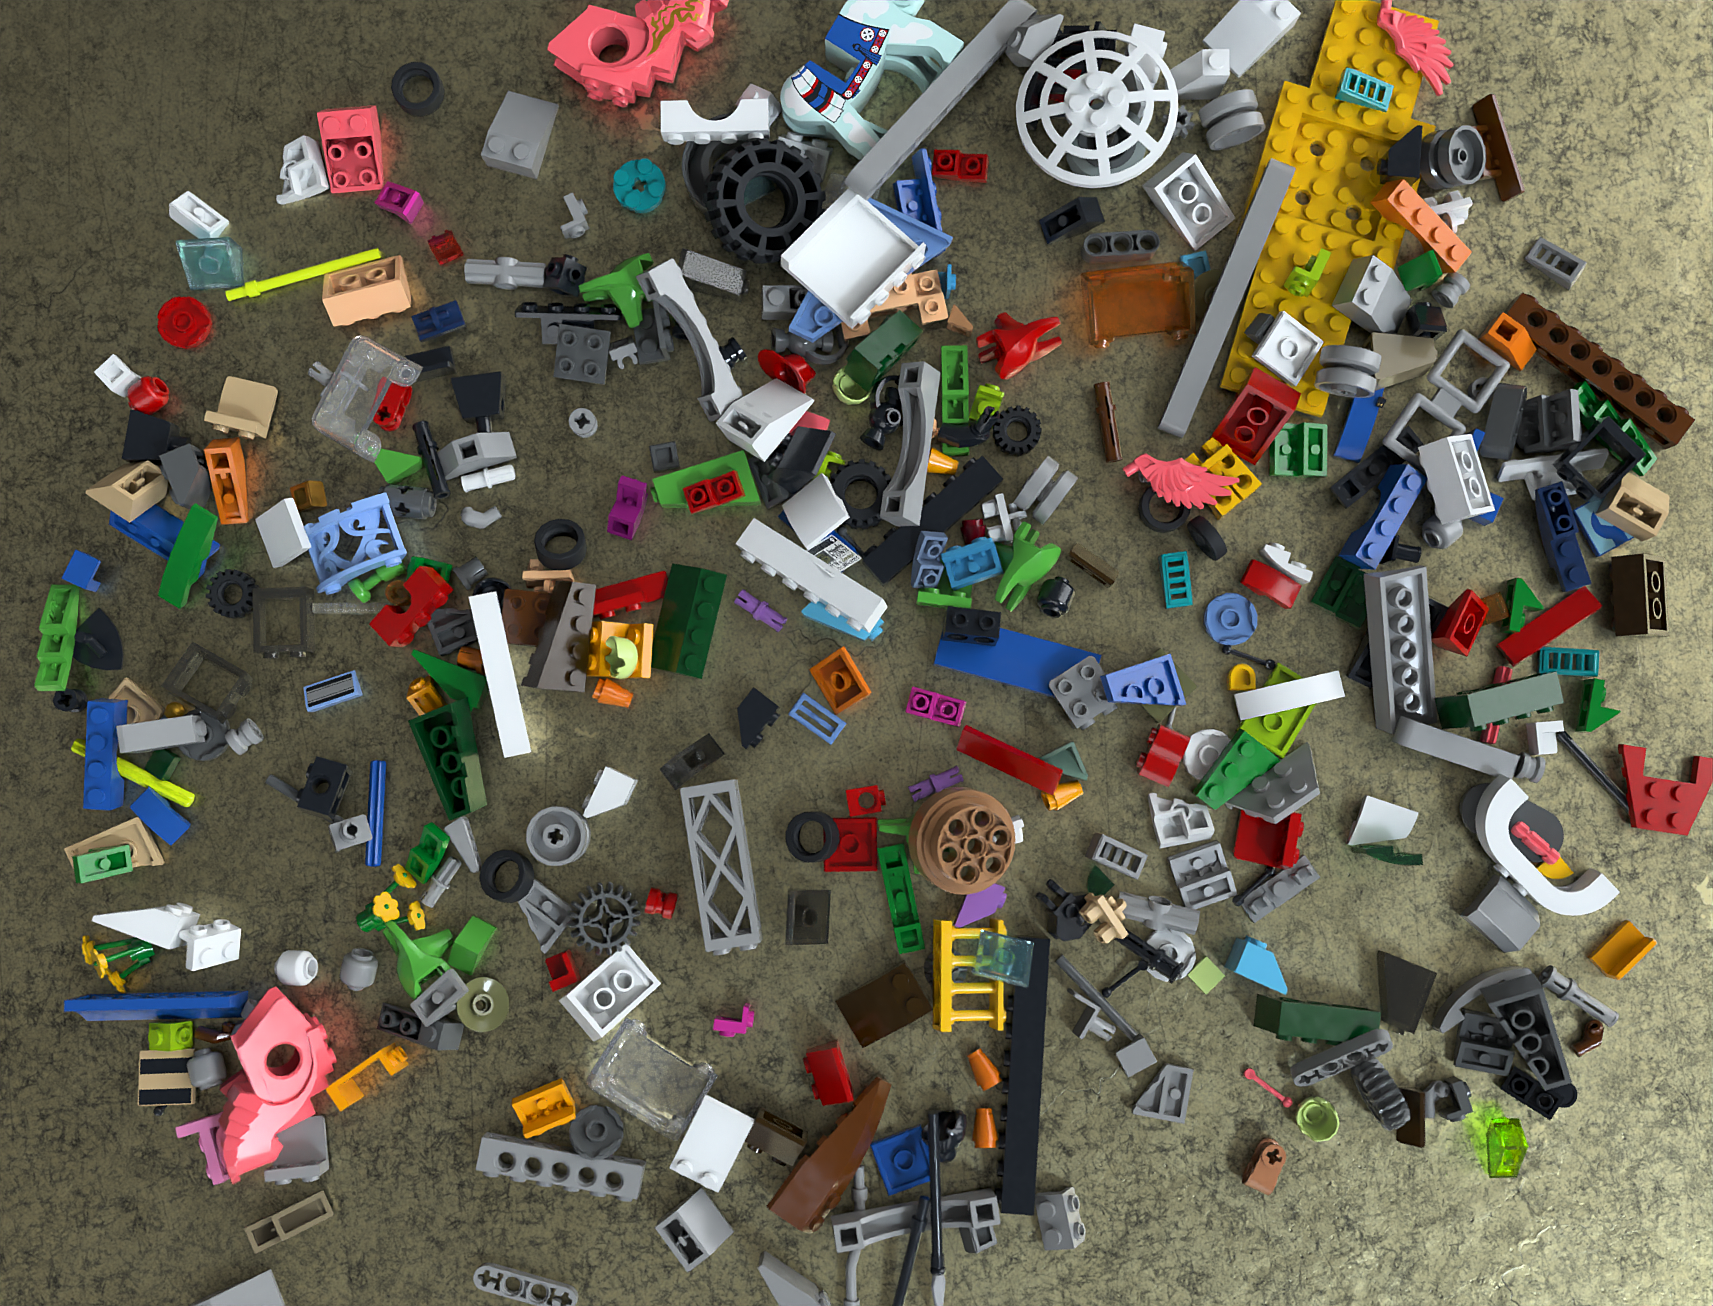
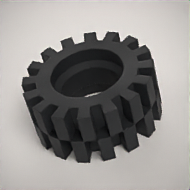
[993,405,1042,456]
[206,569,260,619]

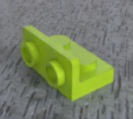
[1284,248,1331,297]

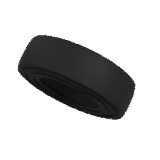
[1187,515,1227,561]

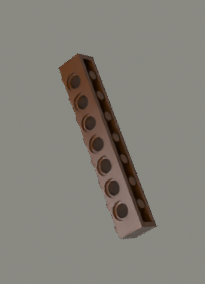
[1504,293,1695,450]

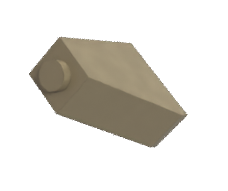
[1362,332,1438,391]

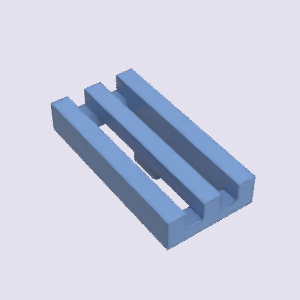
[788,692,847,745]

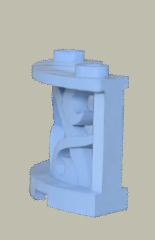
[304,492,407,595]

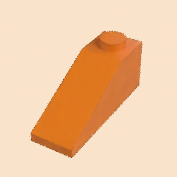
[204,437,249,525]

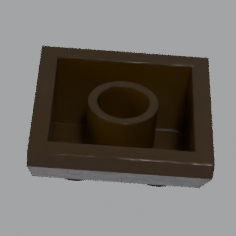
[744,1107,808,1167]

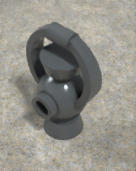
[770,324,849,365]

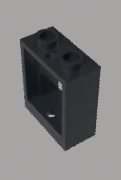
[1552,416,1646,502]

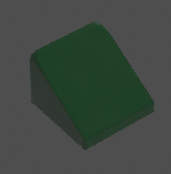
[144,749,182,781]

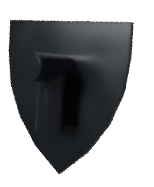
[72,608,124,671]

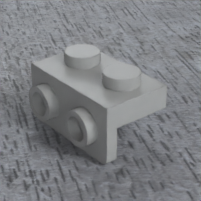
[1035,1187,1085,1250]

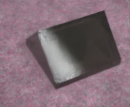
[785,888,831,945]

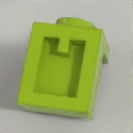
[969,383,1004,428]
[811,451,845,481]

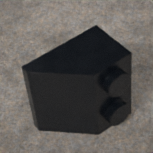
[767,426,836,494]

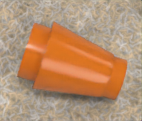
[592,678,634,708]
[967,1048,1002,1092]
[972,1108,999,1148]

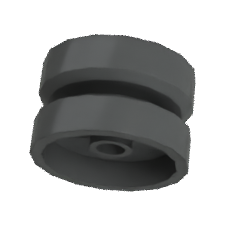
[1420,125,1486,190]

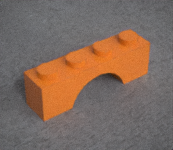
[1370,179,1472,274]

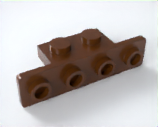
[1471,94,1525,202]

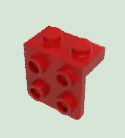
[1233,809,1304,870]

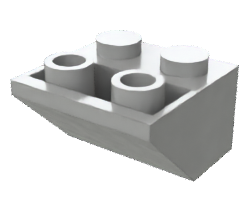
[655,1187,734,1272]

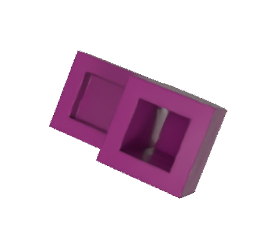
[607,475,648,540]

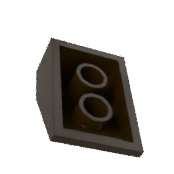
[835,960,933,1048]

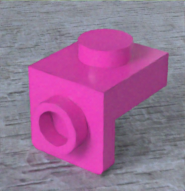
[713,1003,755,1037]

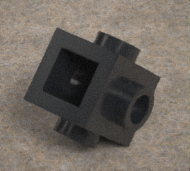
[543,254,587,297]

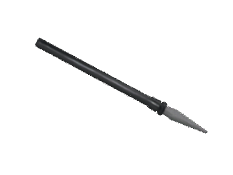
[927,1110,946,1306]

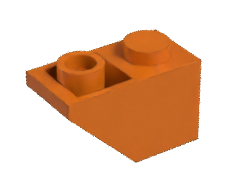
[1478,312,1537,371]

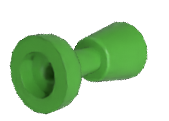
[348,550,407,603]

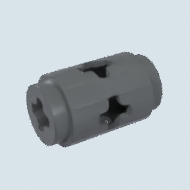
[377,484,437,519]

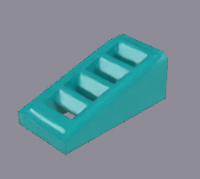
[1335,67,1394,112]
[1158,551,1193,609]
[1537,647,1599,678]

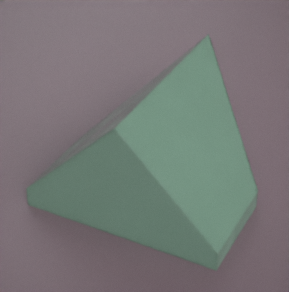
[1038,741,1088,781]

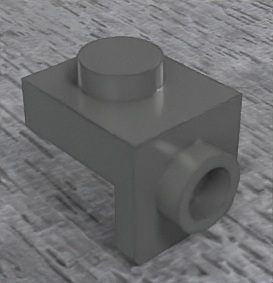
[1438,1076,1473,1122]

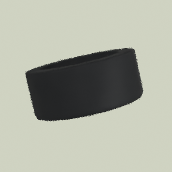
[391,62,445,117]
[1138,486,1191,533]
[534,519,587,570]
[786,811,839,863]
[479,849,535,903]

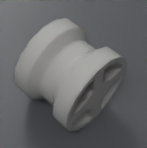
[569,408,598,438]
[1513,752,1546,783]

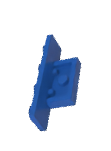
[893,148,946,258]

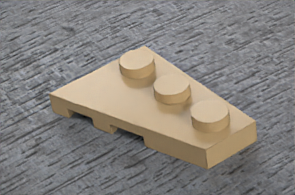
[64,816,165,869]

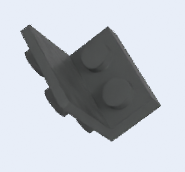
[633,300,674,365]

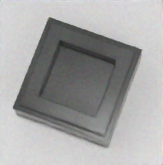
[649,441,680,473]

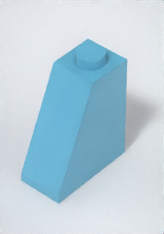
[801,601,884,642]

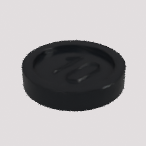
[1552,1083,1577,1108]

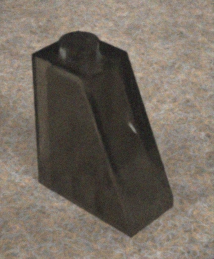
[678,248,751,303]
[1377,950,1437,1036]

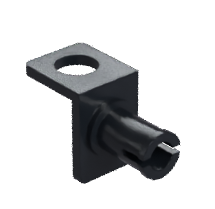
[1379,535,1422,565]

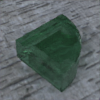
[1087,865,1114,896]

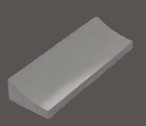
[1364,565,1437,734]

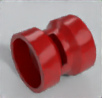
[645,887,678,920]

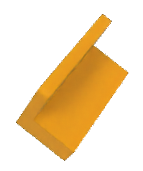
[1587,920,1657,980]

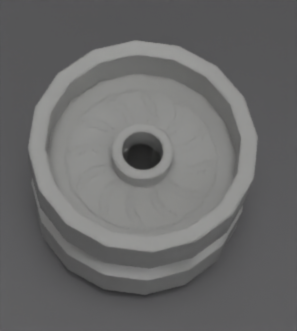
[1198,89,1266,150]
[1314,345,1382,398]
[1013,456,1078,525]
[526,806,591,866]

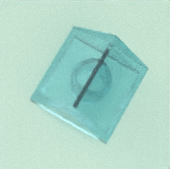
[175,237,244,290]
[971,929,1034,988]

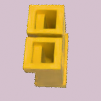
[1184,437,1262,520]

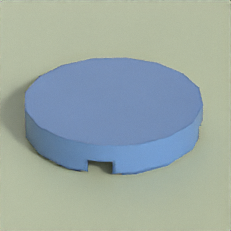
[1203,593,1257,646]

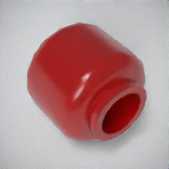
[127,376,169,415]

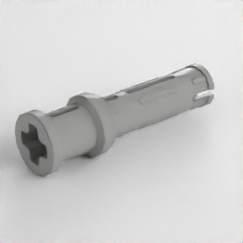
[1538,965,1619,1027]

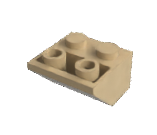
[86,460,169,523]
[1595,472,1669,541]

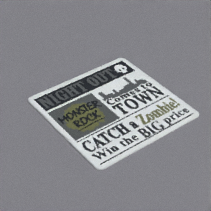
[806,535,861,577]

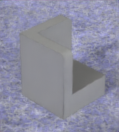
[1116,1034,1157,1077]

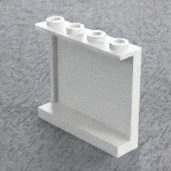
[781,188,926,329]

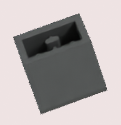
[159,443,213,510]

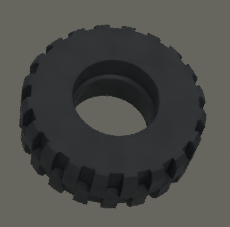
[703,138,826,264]

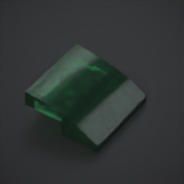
[1351,844,1423,865]

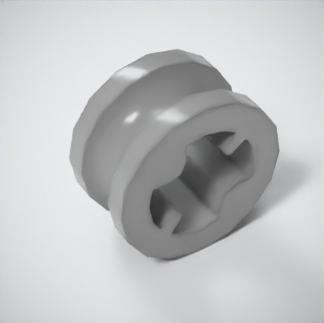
[1467,378,1495,401]

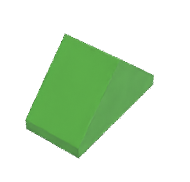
[367,446,425,485]
[447,915,497,976]

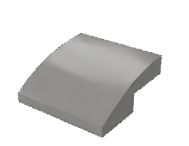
[1167,840,1238,910]

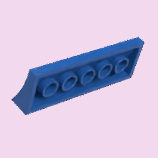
[933,628,1101,698]
[64,991,248,1021]

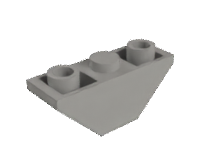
[437,432,517,480]

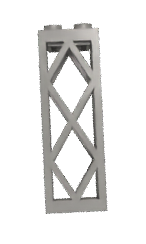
[680,779,763,956]

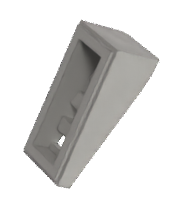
[1524,237,1587,290]
[444,816,482,873]
[1085,833,1148,880]

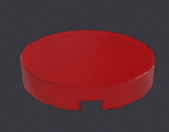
[157,296,212,349]

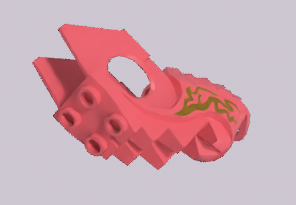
[547,0,729,107]

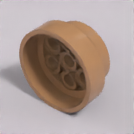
[908,787,1015,894]

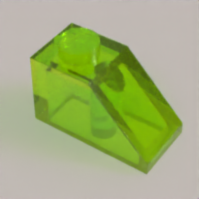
[1486,1117,1528,1178]

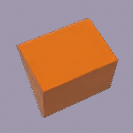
[809,646,872,715]

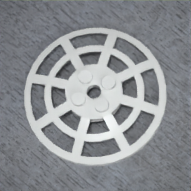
[1016,30,1178,188]

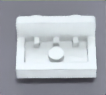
[179,919,241,971]

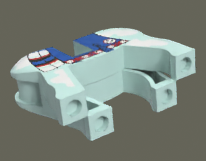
[780,0,964,161]

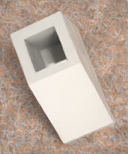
[582,767,638,818]

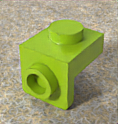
[148,1021,193,1051]

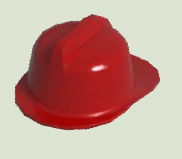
[758,349,816,394]

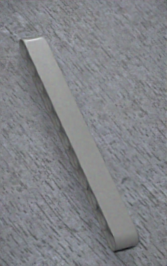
[844,0,1037,201]
[1157,158,1296,438]

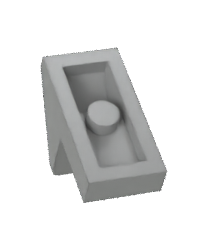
[410,969,469,1026]

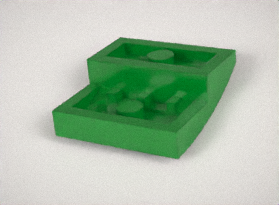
[1269,422,1327,478]

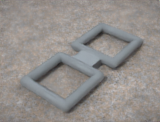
[1383,329,1510,476]

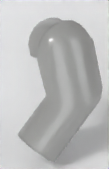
[1423,1080,1450,1118]

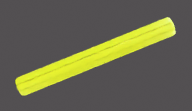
[71,738,195,807]

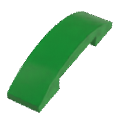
[877,843,925,954]

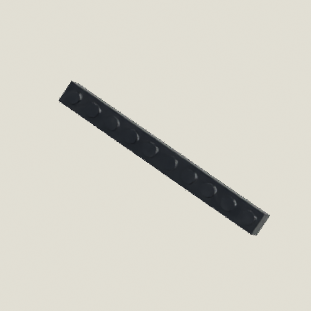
[995,935,1050,1216]

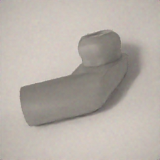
[460,506,502,529]

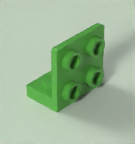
[916,559,973,609]

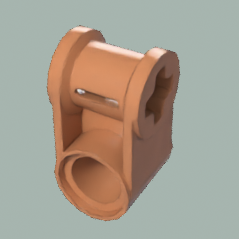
[1242,1138,1286,1195]

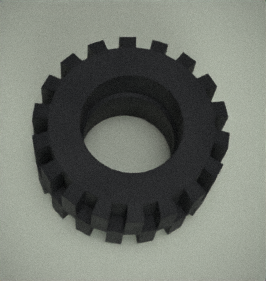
[830,459,891,530]

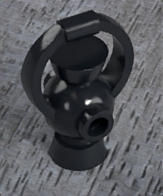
[860,375,903,450]

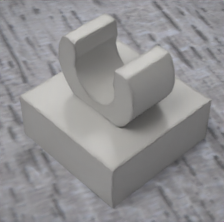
[609,335,637,369]

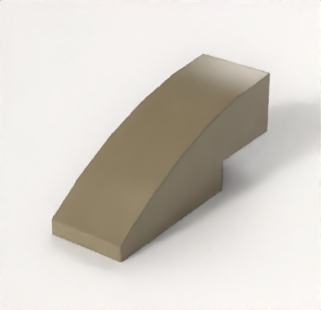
[244,1190,334,1254]

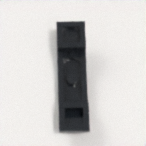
[1329,425,1424,509]

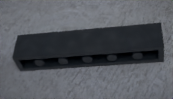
[862,455,1003,587]

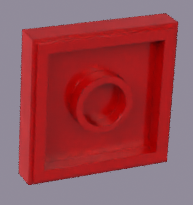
[823,817,877,872]

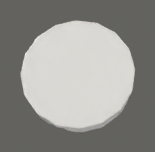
[1182,729,1231,780]
[1141,928,1196,982]

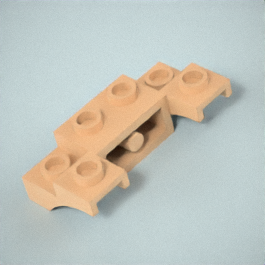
[841,269,948,341]

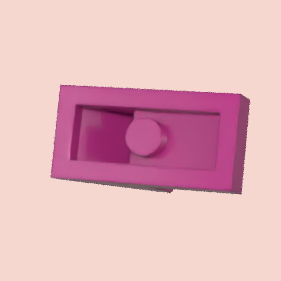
[374,181,424,224]

